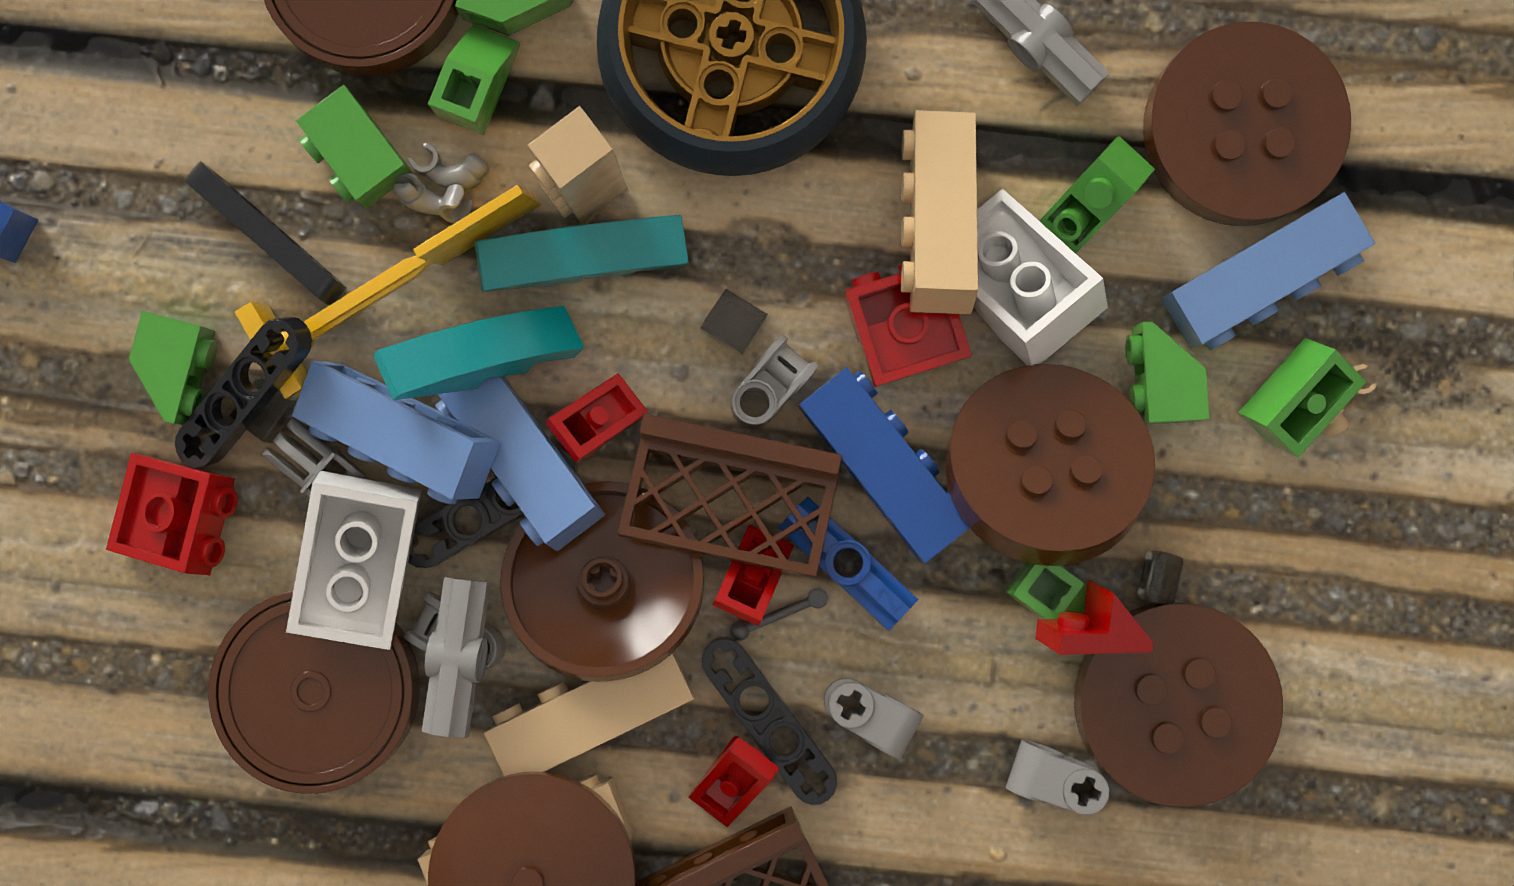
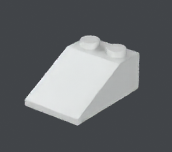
[973,188,1108,366]
[286,471,422,650]

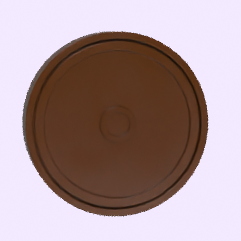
[264,0,459,76]
[1143,22,1351,226]
[945,364,1155,566]
[208,591,420,794]
[1074,602,1283,807]

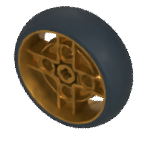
[596,0,867,176]

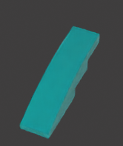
[475,215,689,292]
[373,306,585,400]

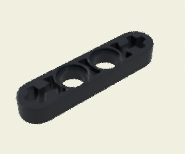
[184,161,347,306]
[175,316,312,468]
[408,448,578,568]
[702,637,837,805]

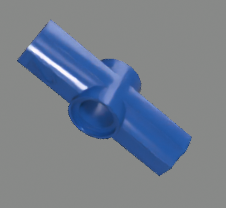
[778,496,919,632]

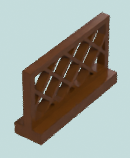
[617,413,842,579]
[636,806,829,886]

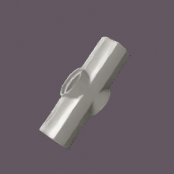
[973,0,1109,106]
[422,577,491,738]

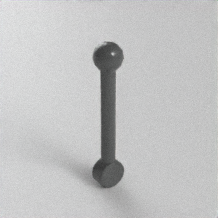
[730,588,828,641]

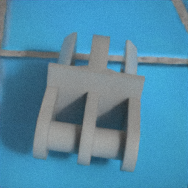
[261,417,367,497]

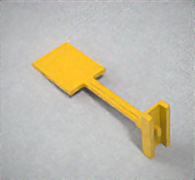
[234,184,542,399]

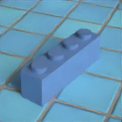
[1160,192,1376,350]
[292,360,501,504]
[435,376,606,552]

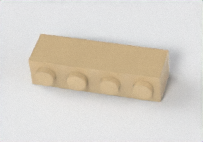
[527,106,628,224]
[901,110,978,314]
[484,651,695,776]

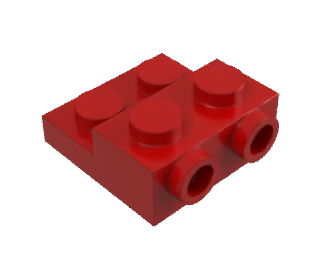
[843,261,972,387]
[106,453,238,576]

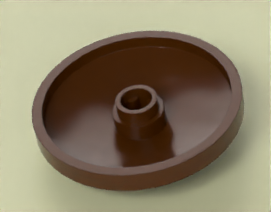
[500,481,704,682]
[428,772,636,886]

